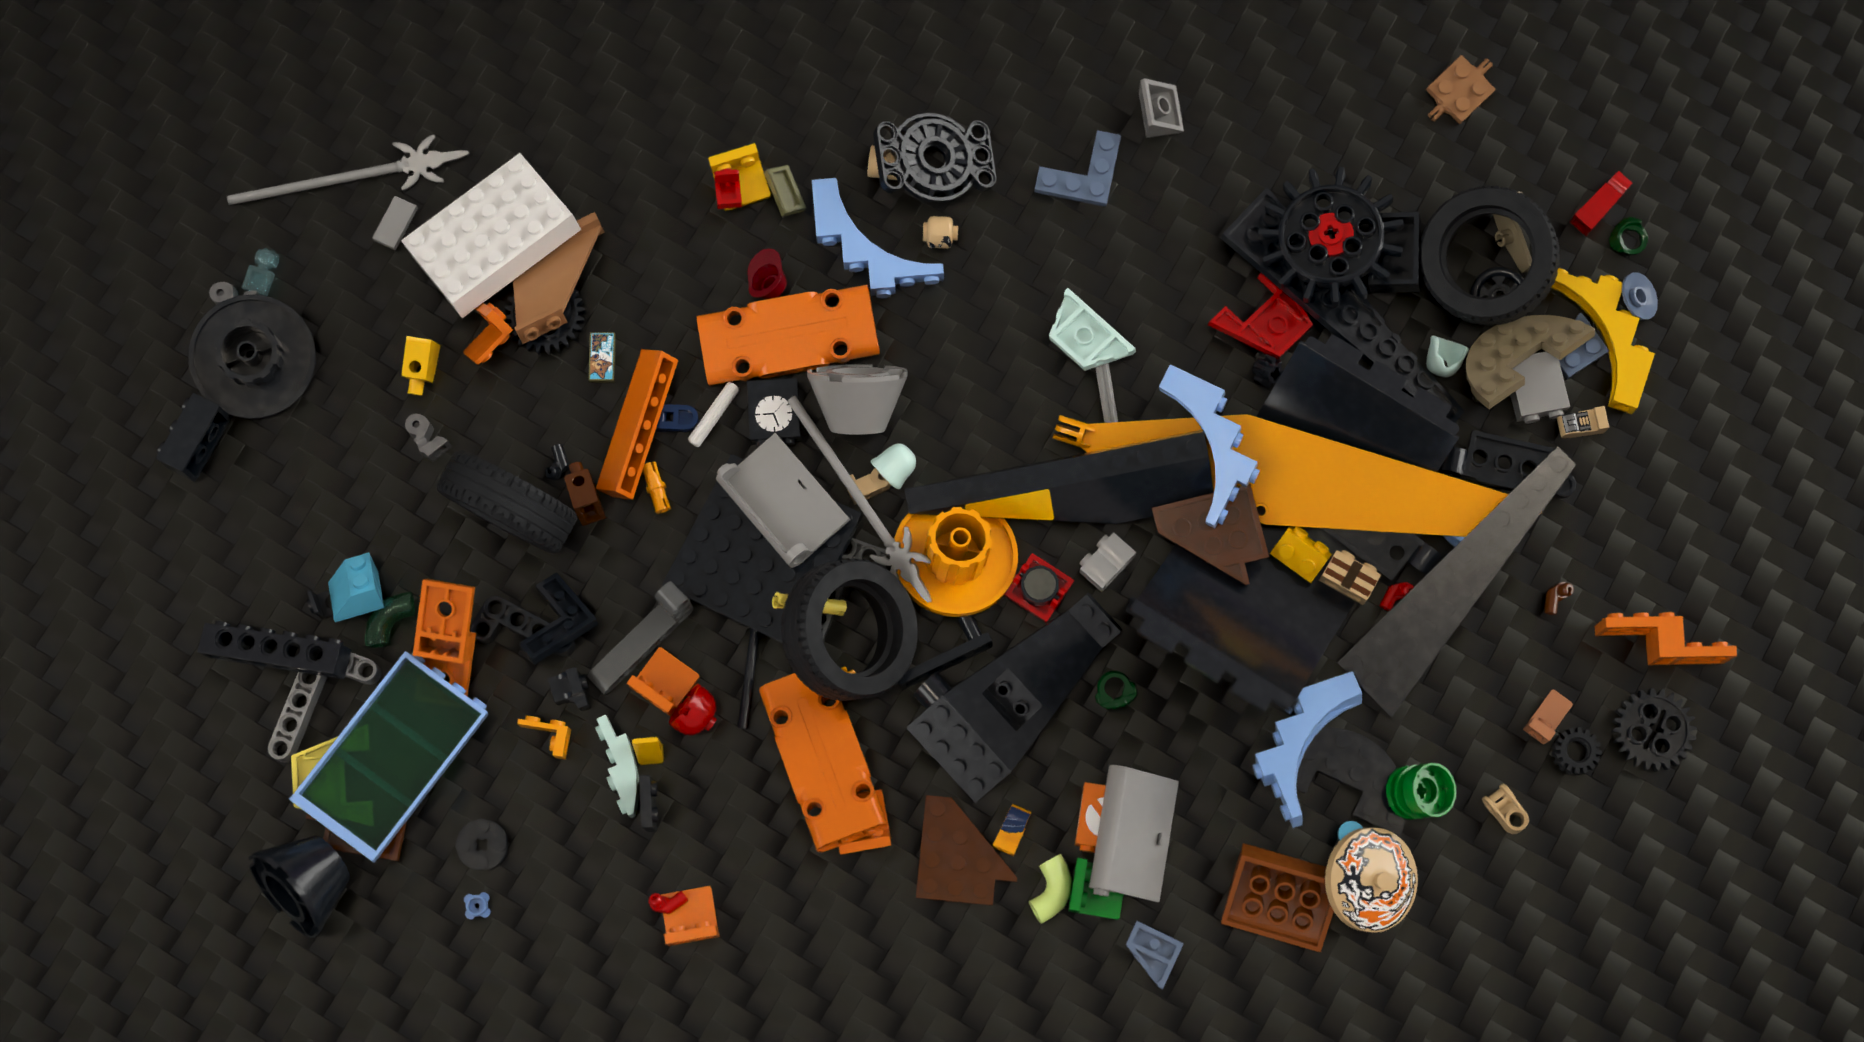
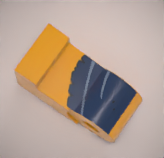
[993,804,1031,856]

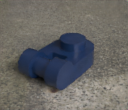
[655,404,699,432]

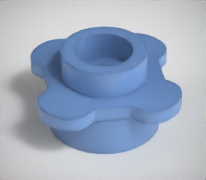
[464,892,491,919]

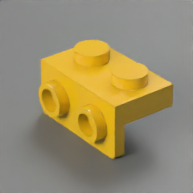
[1270,526,1332,583]

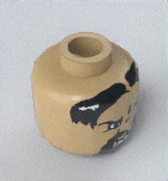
[923,216,958,249]

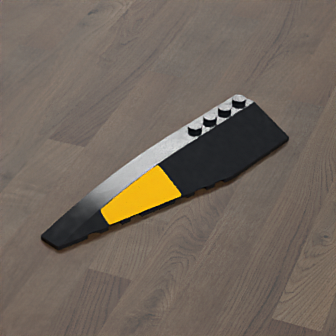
[905,430,1214,524]

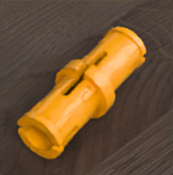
[642,461,671,514]

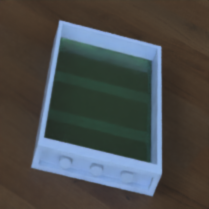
[289,651,489,863]

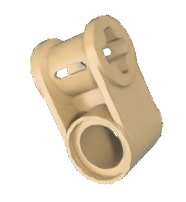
[1482,783,1529,834]

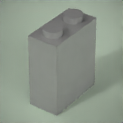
[1510,352,1570,424]

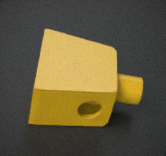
[402,336,441,396]

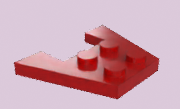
[1208,273,1313,360]

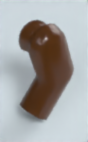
[1544,582,1574,615]

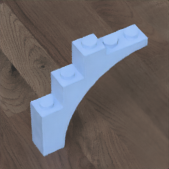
[812,178,944,298]
[1159,364,1260,528]
[1252,671,1362,828]

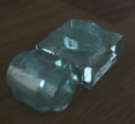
[242,248,279,296]

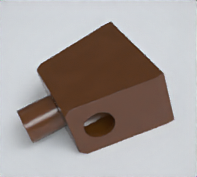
[564,462,606,526]

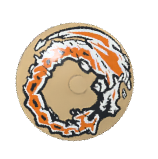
[1325,828,1418,932]

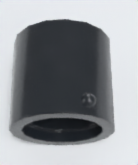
[913,673,951,709]

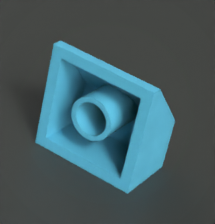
[328,552,384,622]

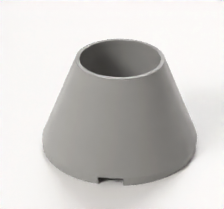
[807,364,908,435]

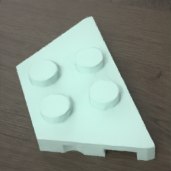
[1049,288,1136,371]

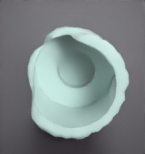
[1426,335,1469,378]
[871,443,916,489]

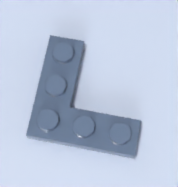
[1034,130,1121,207]

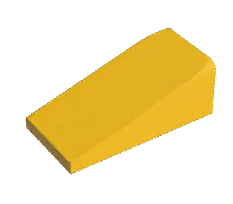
[632,737,664,765]

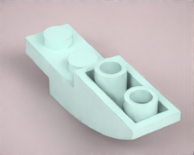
[595,714,639,818]

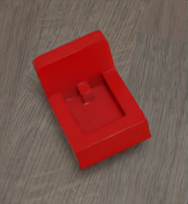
[714,168,742,209]

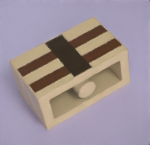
[1319,550,1381,605]

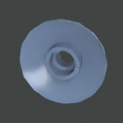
[1622,272,1658,320]

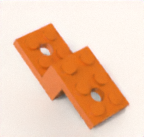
[413,579,476,709]
[1595,612,1737,665]

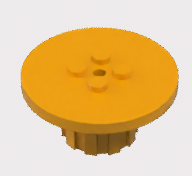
[894,507,1018,617]

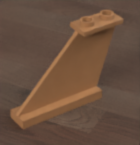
[513,212,604,344]

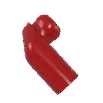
[1379,582,1414,611]
[648,891,689,914]

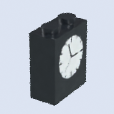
[747,378,801,448]

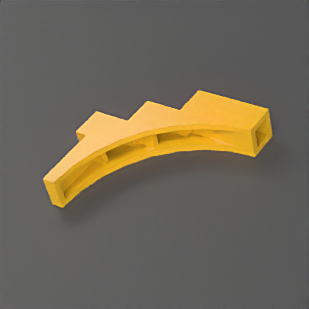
[1551,268,1655,414]

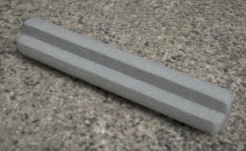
[1095,363,1118,423]

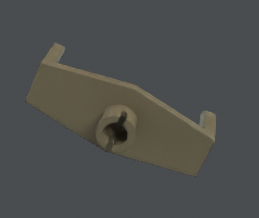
[1493,192,1532,273]

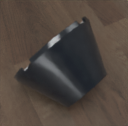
[248,836,350,938]

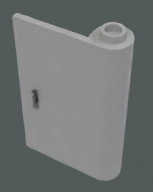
[716,433,850,568]
[1089,765,1179,902]

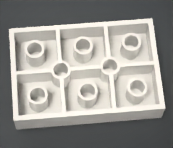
[401,153,581,318]

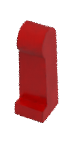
[1570,171,1633,237]

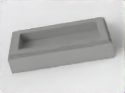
[372,196,418,251]

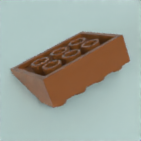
[1221,843,1334,952]

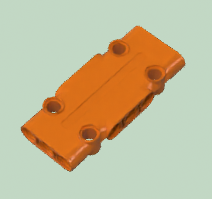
[697,285,880,385]
[759,673,888,852]

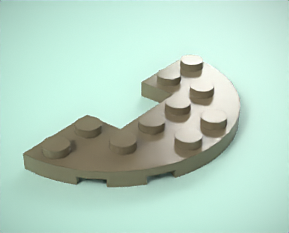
[1466,315,1595,409]

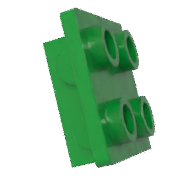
[1068,858,1123,920]

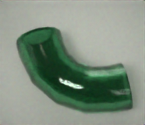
[365,592,415,648]

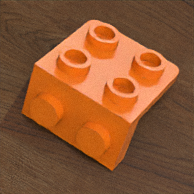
[463,302,513,365]

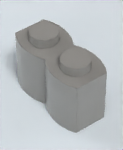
[1079,533,1136,592]

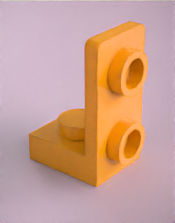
[517,716,571,760]

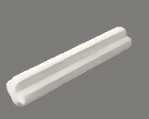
[688,382,739,447]

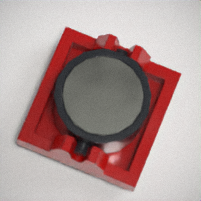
[1004,553,1074,623]

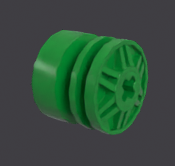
[1386,763,1456,819]

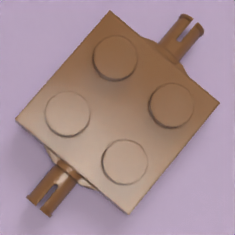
[1426,55,1496,124]

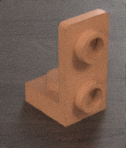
[1523,689,1573,745]

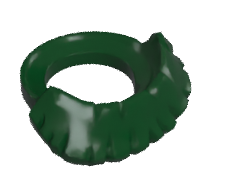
[1609,217,1648,255]
[1095,671,1137,709]

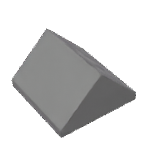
[1139,78,1184,138]

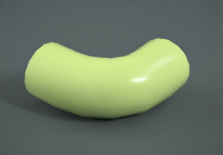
[1029,854,1072,924]

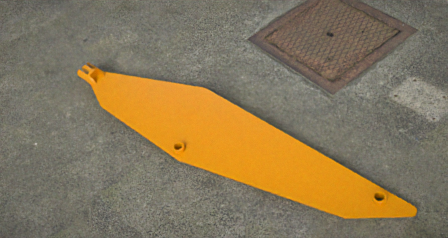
[1052,414,1542,537]

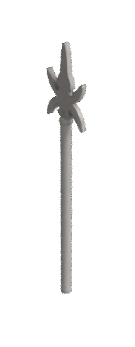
[227,135,469,205]
[787,396,932,603]

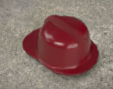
[748,248,787,300]

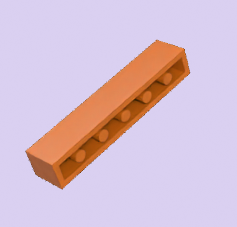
[596,349,678,500]

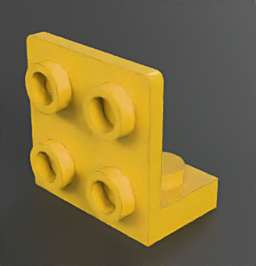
[708,143,771,211]

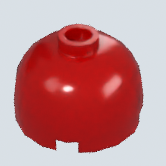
[669,683,717,735]

